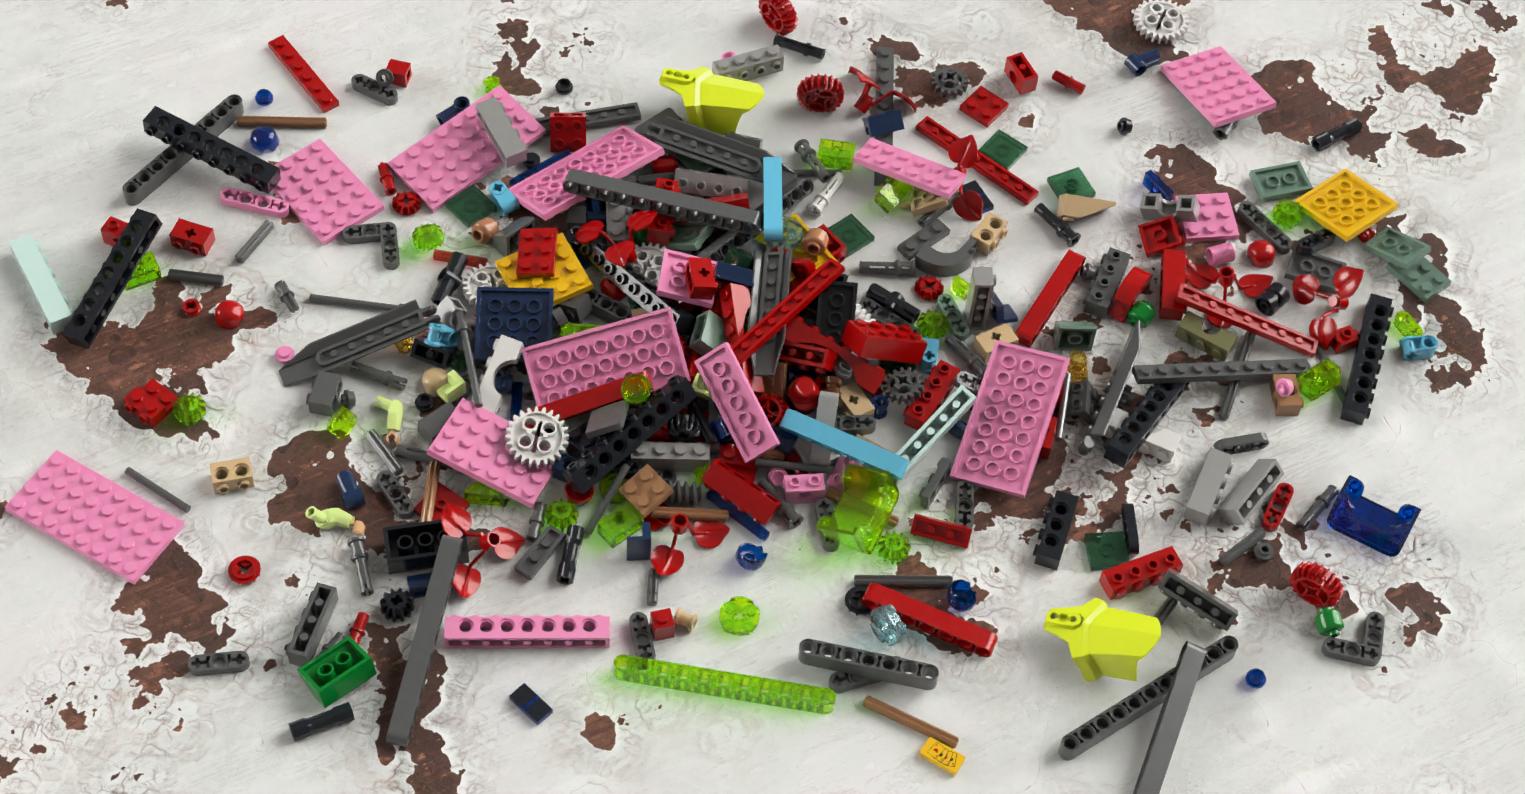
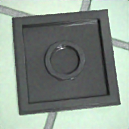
[585,399,629,438]

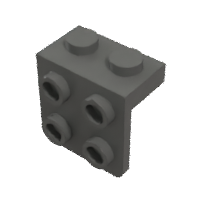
[1052,379,1098,424]

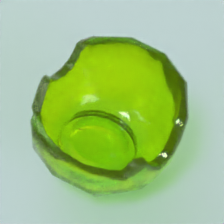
[621,373,651,404]
[599,474,627,505]

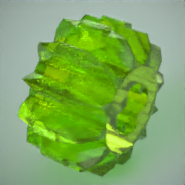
[1272,198,1304,229]
[412,223,444,252]
[917,309,949,339]
[173,392,207,425]
[545,498,579,532]
[876,530,911,565]

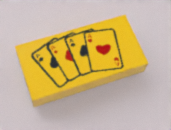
[919,737,966,776]

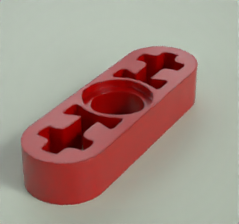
[1261,483,1294,532]

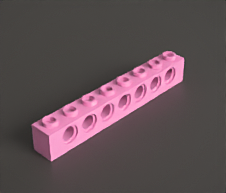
[444,615,610,648]

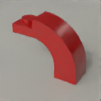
[1106,266,1153,323]

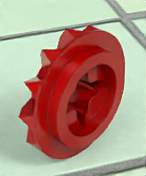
[392,190,422,216]
[914,275,944,301]
[228,555,261,586]

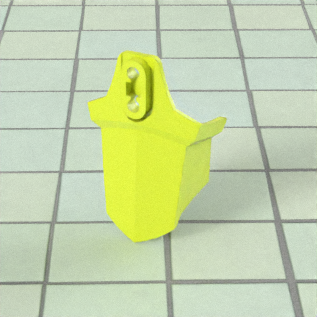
[659,66,765,136]
[1043,597,1161,682]

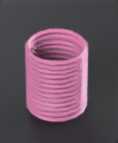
[1206,242,1235,266]

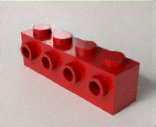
[647,178,681,245]
[1159,249,1189,321]
[778,341,838,374]
[903,359,961,431]
[701,459,782,525]
[1099,546,1183,600]

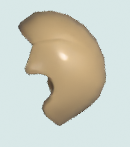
[422,367,449,397]

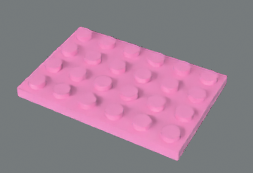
[1160,46,1277,128]
[272,139,385,246]
[427,398,566,509]

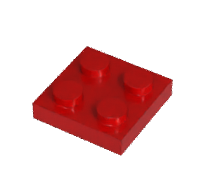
[959,86,1009,128]

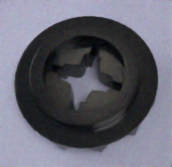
[845,586,873,616]

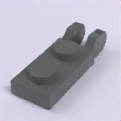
[919,457,951,509]

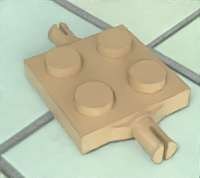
[898,188,959,216]

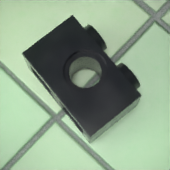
[410,335,458,369]

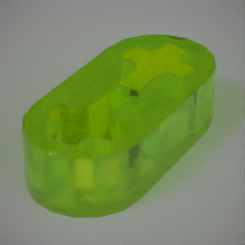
[1393,311,1423,342]

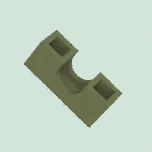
[1175,311,1238,362]

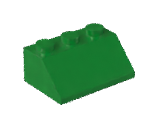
[297,636,377,708]

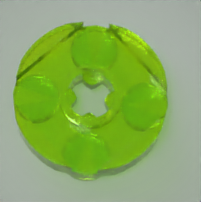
[719,596,760,636]

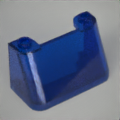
[1327,475,1422,557]

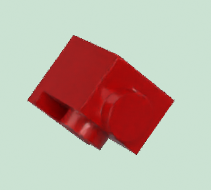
[1330,325,1360,354]

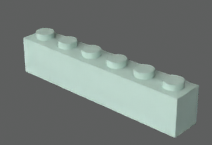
[9,234,74,335]
[896,385,976,485]

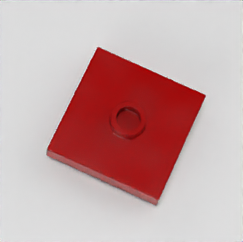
[414,482,470,521]

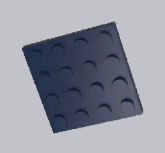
[474,287,554,362]

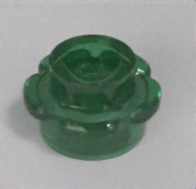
[451,353,467,372]

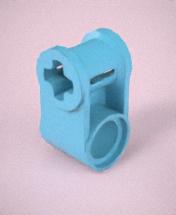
[490,181,520,217]
[424,323,461,347]
[1399,335,1438,361]
[919,337,939,373]

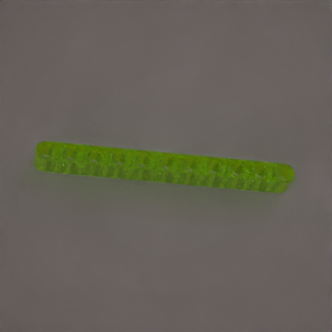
[613,655,836,714]

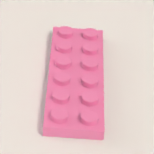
[853,138,966,200]
[694,342,780,463]

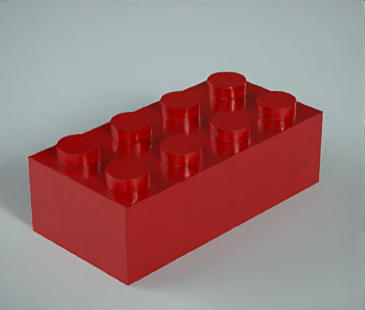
[840,319,927,364]

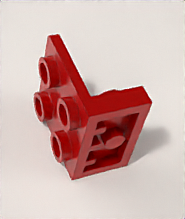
[550,112,586,152]

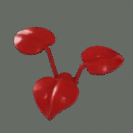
[848,66,917,114]
[913,135,983,221]
[574,210,658,267]
[1186,263,1273,329]
[1292,266,1364,350]
[441,503,526,598]
[639,503,730,576]

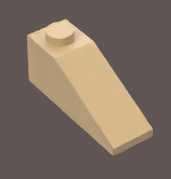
[1057,194,1116,222]

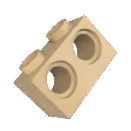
[970,212,1008,256]
[209,457,255,494]

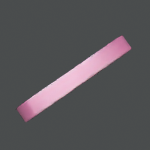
[220,187,290,218]

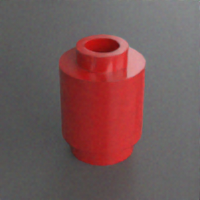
[651,155,678,174]

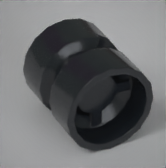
[1255,282,1290,316]

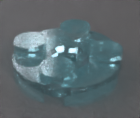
[767,217,803,251]
[870,604,907,646]

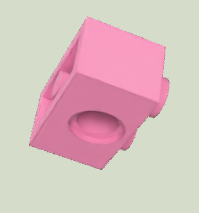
[783,473,825,504]

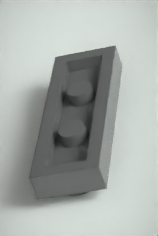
[897,219,950,261]
[514,524,566,580]

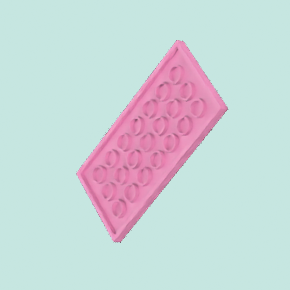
[387,85,546,213]
[508,125,665,221]
[521,307,691,407]
[949,340,1070,498]
[5,450,185,585]

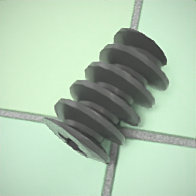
[663,480,702,507]

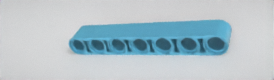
[763,157,783,242]
[779,409,909,480]

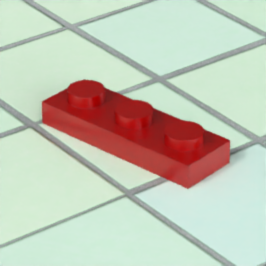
[910,513,973,549]

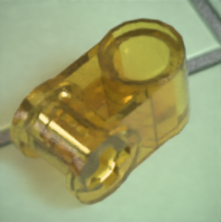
[1067,350,1088,383]

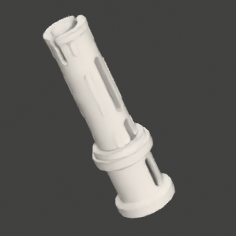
[807,172,845,217]

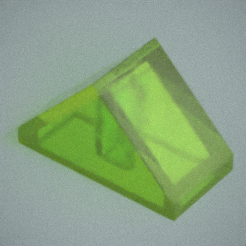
[464,481,505,507]

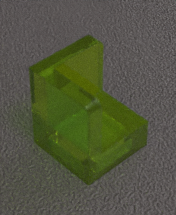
[327,405,357,440]

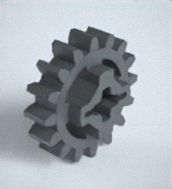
[930,65,969,99]
[883,367,925,405]

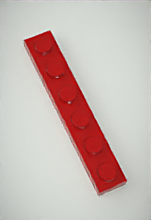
[268,35,339,113]

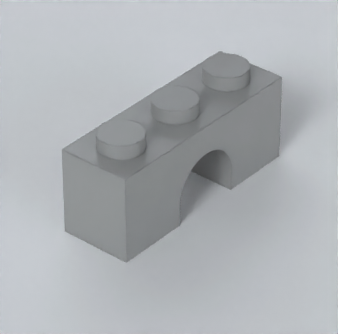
[1140,193,1200,222]
[435,296,475,354]

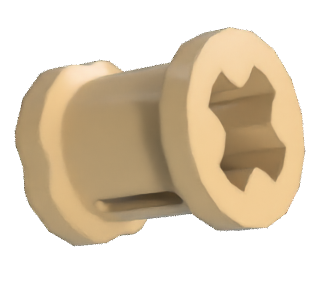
[673,608,698,632]

